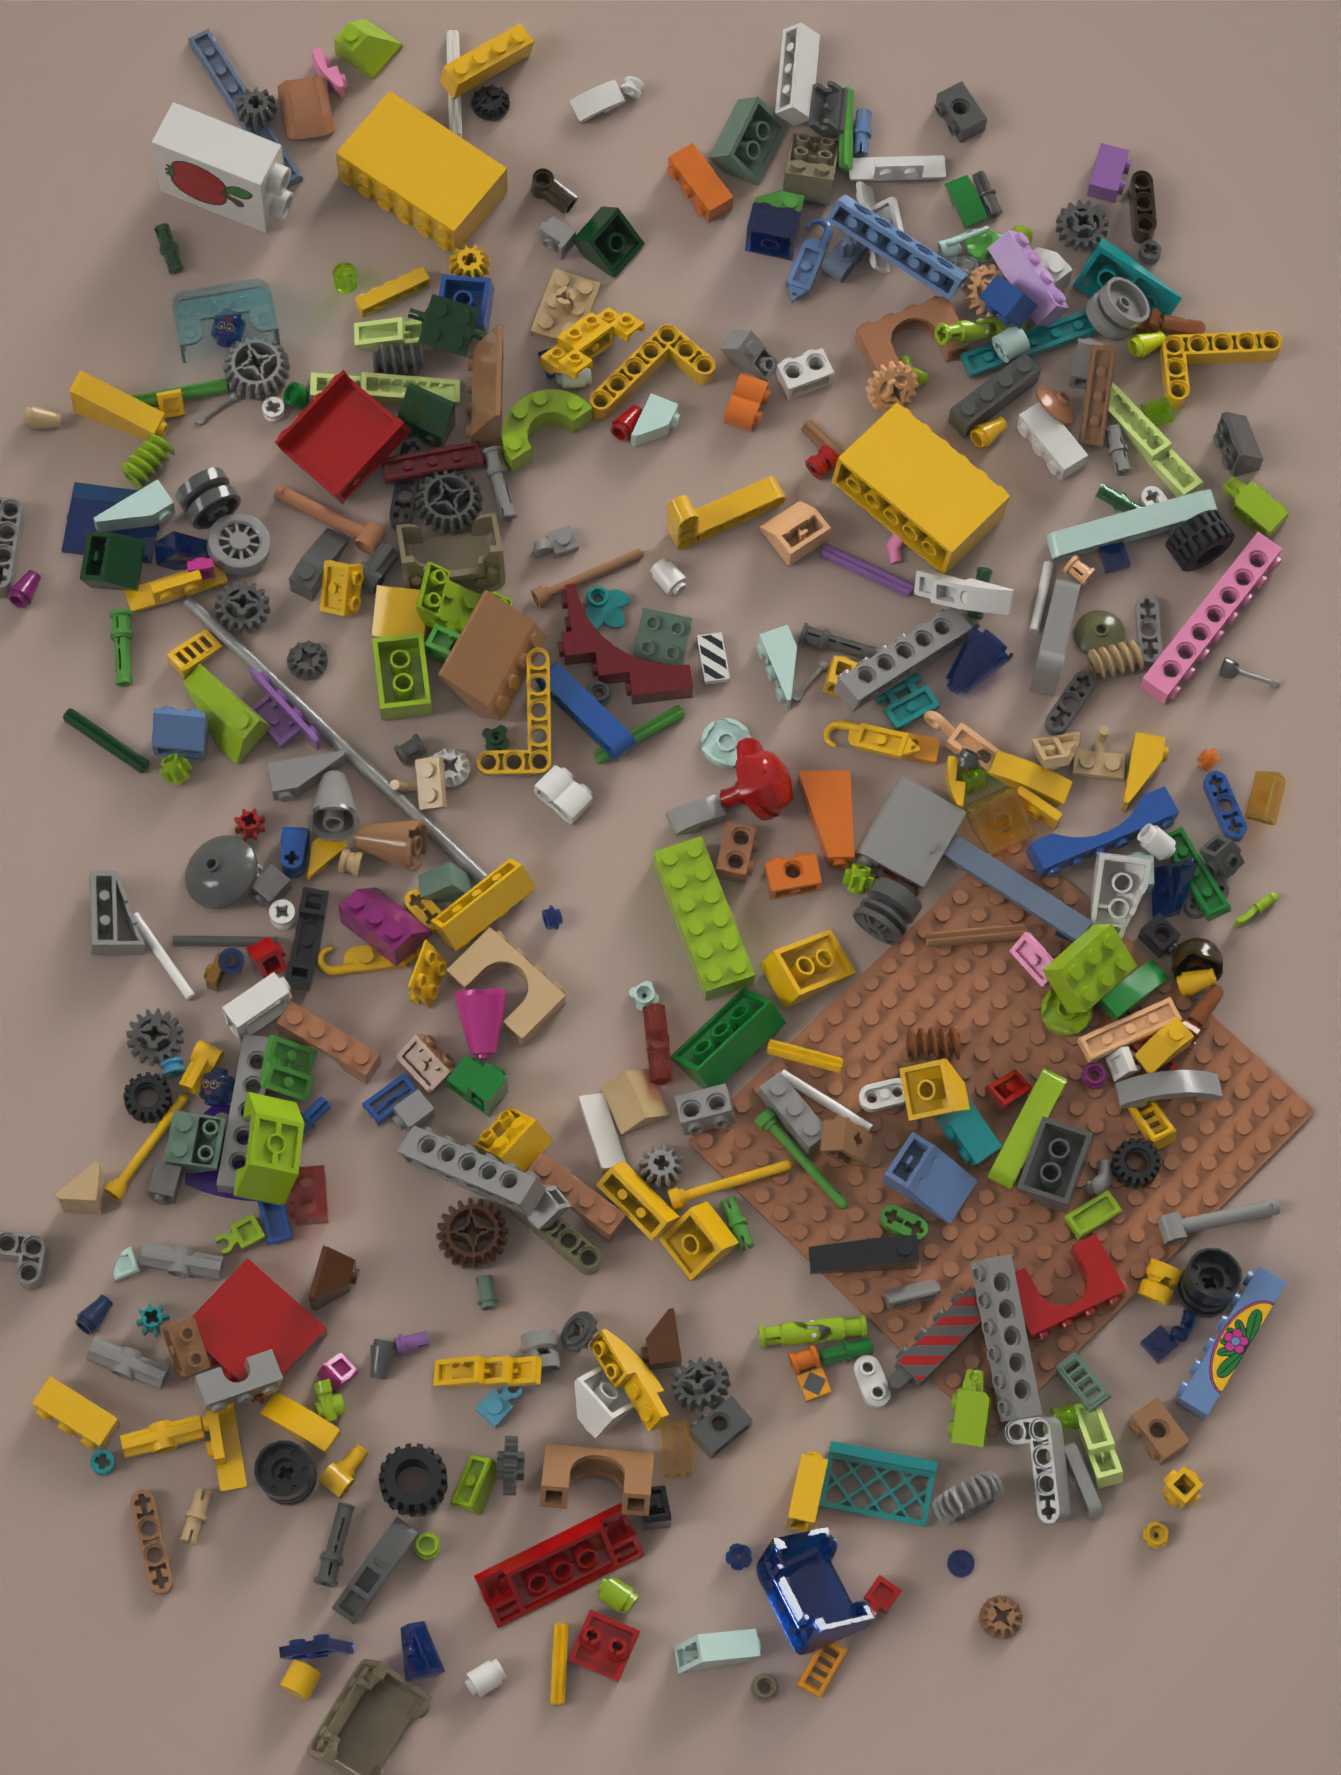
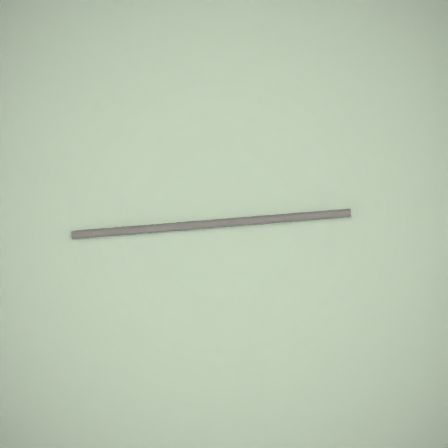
[183,596,488,883]

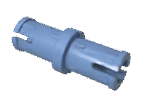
[853,108,872,158]

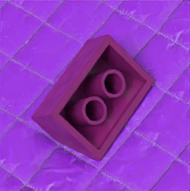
[338,887,433,967]

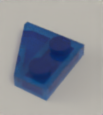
[1152,858,1198,918]
[400,1621,445,1682]
[279,1634,354,1660]

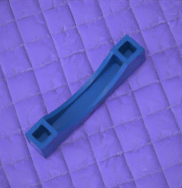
[1026,786,1179,878]

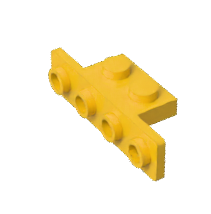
[124,563,228,613]
[202,1403,247,1492]

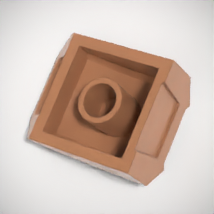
[277,75,335,140]

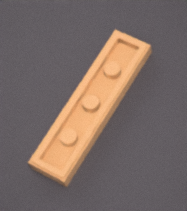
[1077,997,1183,1063]

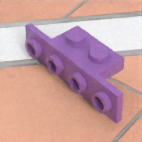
[250,667,321,751]

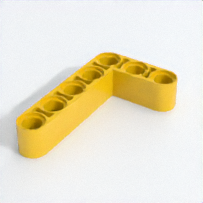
[590,324,716,421]
[1159,331,1283,410]
[666,476,786,550]
[477,647,551,776]

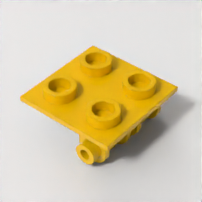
[408,940,448,1009]

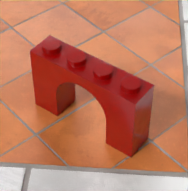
[1015,1234,1126,1342]

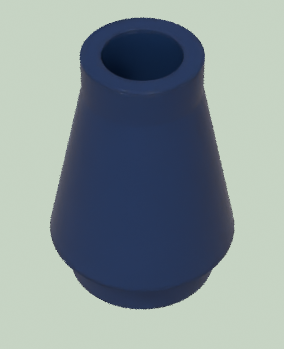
[75,1294,113,1335]

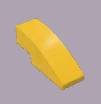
[987,751,1073,808]
[260,1392,341,1456]

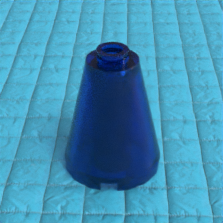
[945,624,1013,695]

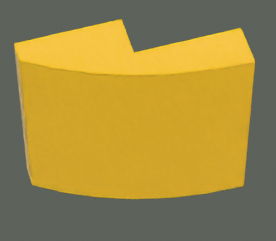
[372,585,427,642]

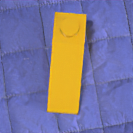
[1121,732,1169,812]

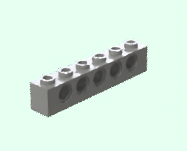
[834,607,972,712]
[216,1034,269,1194]
[397,1125,546,1217]
[970,1255,1042,1422]

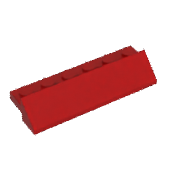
[474,1503,644,1628]

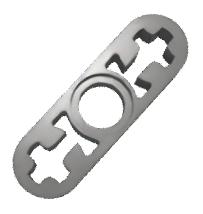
[1135,595,1162,667]
[1064,1442,1104,1520]

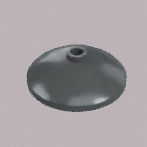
[185,835,258,910]

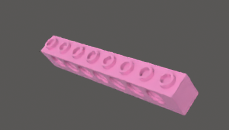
[1139,532,1282,704]

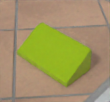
[450,1454,497,1515]

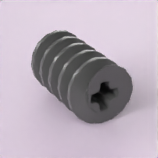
[373,343,424,375]

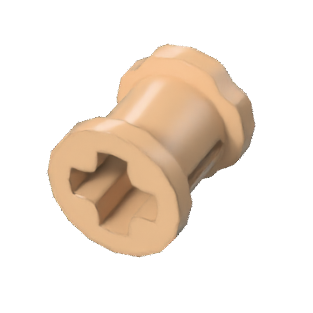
[1063,554,1097,587]

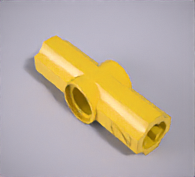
[120,1415,205,1459]

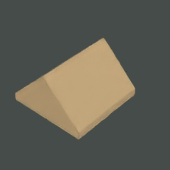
[601,1069,670,1136]
[55,1160,105,1215]

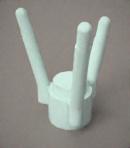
[938,226,995,264]

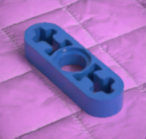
[1203,771,1247,842]

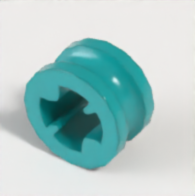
[90,1449,116,1476]

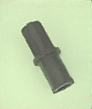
[972,171,1003,219]

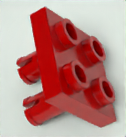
[568,1609,640,1683]

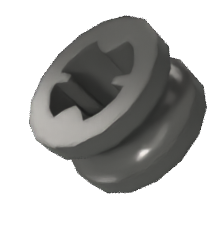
[1138,240,1161,265]

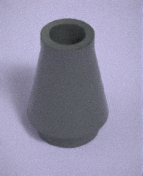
[370,1339,396,1380]

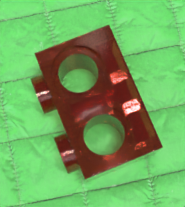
[289,1165,329,1226]

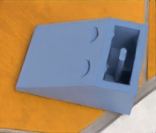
[882,1131,977,1225]

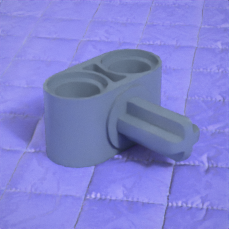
[821,234,867,283]

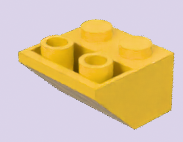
[474,1107,553,1172]

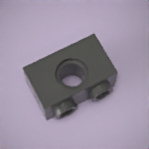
[935,81,987,143]
[690,1396,753,1460]

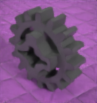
[1055,200,1109,252]
[215,580,270,634]
[126,1008,184,1066]
[671,1357,731,1412]
[496,1436,525,1496]

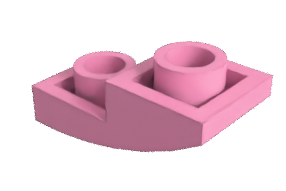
[311,48,348,99]

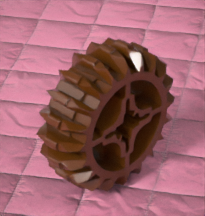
[436,1198,508,1270]

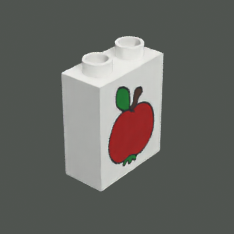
[152,102,294,233]

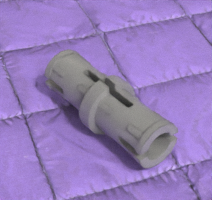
[1105,424,1132,476]

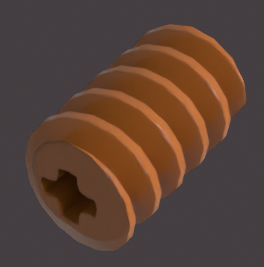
[906,1027,961,1061]

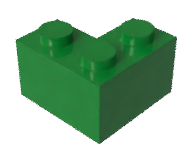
[446,1055,508,1117]

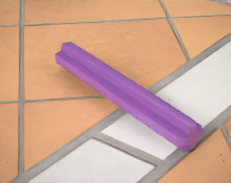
[821,544,914,597]

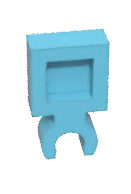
[475,1387,523,1428]

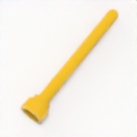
[103,1094,188,1202]
[667,1160,792,1210]

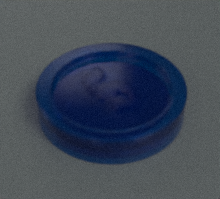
[947,1550,975,1578]

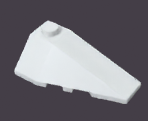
[1089,852,1152,940]

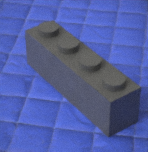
[948,352,1041,439]

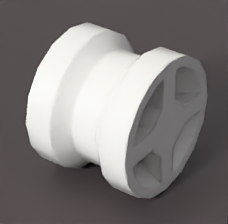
[269,899,296,930]

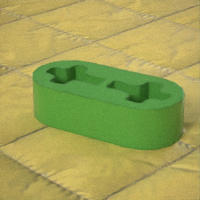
[879,1205,928,1243]

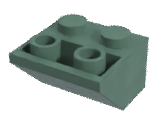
[164,1110,227,1174]

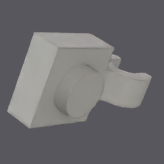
[533,525,579,558]

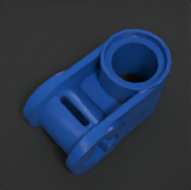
[280,827,310,878]

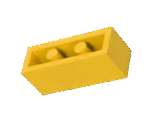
[596,1161,680,1241]
[32,1376,120,1451]

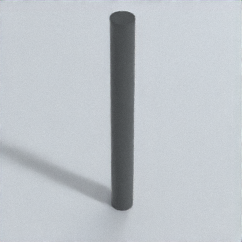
[173,935,278,947]

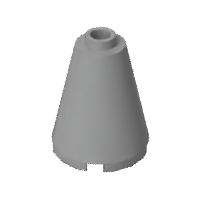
[307,770,360,842]

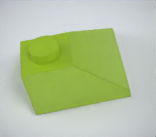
[334,18,403,80]

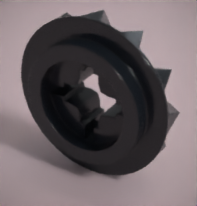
[471,84,510,121]

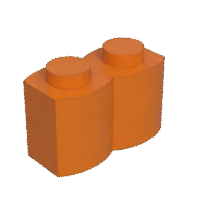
[723,373,771,432]

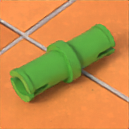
[720,1196,755,1252]

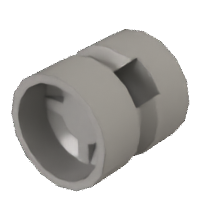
[521,1329,561,1375]

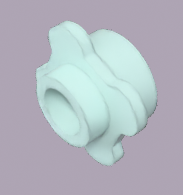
[629,981,659,1011]

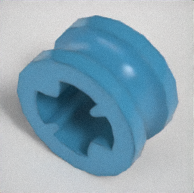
[160,1057,186,1078]

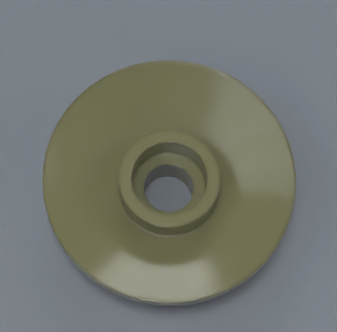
[1074,610,1125,655]

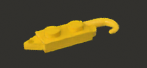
[823,720,922,760]
[317,945,421,976]

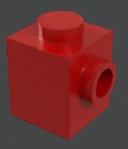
[246,936,288,979]

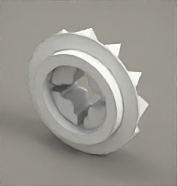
[433,748,470,787]

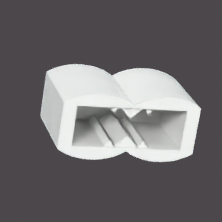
[534,765,593,825]

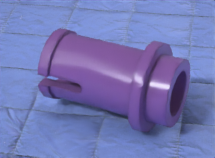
[394,1331,429,1355]

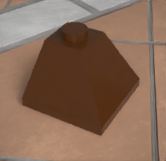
[309,1246,360,1311]

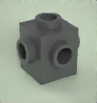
[1199,834,1245,879]

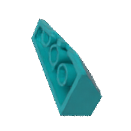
[1073,238,1182,316]

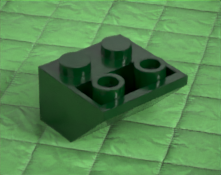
[80,530,146,591]

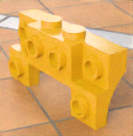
[540,307,644,380]

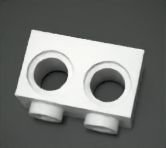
[776,348,834,400]

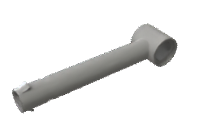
[1157,1199,1280,1246]

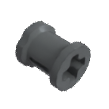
[393,734,427,766]

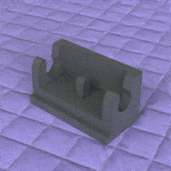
[808,81,848,137]

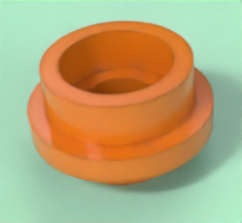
[1197,748,1220,772]

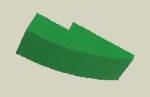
[1097,960,1170,1022]

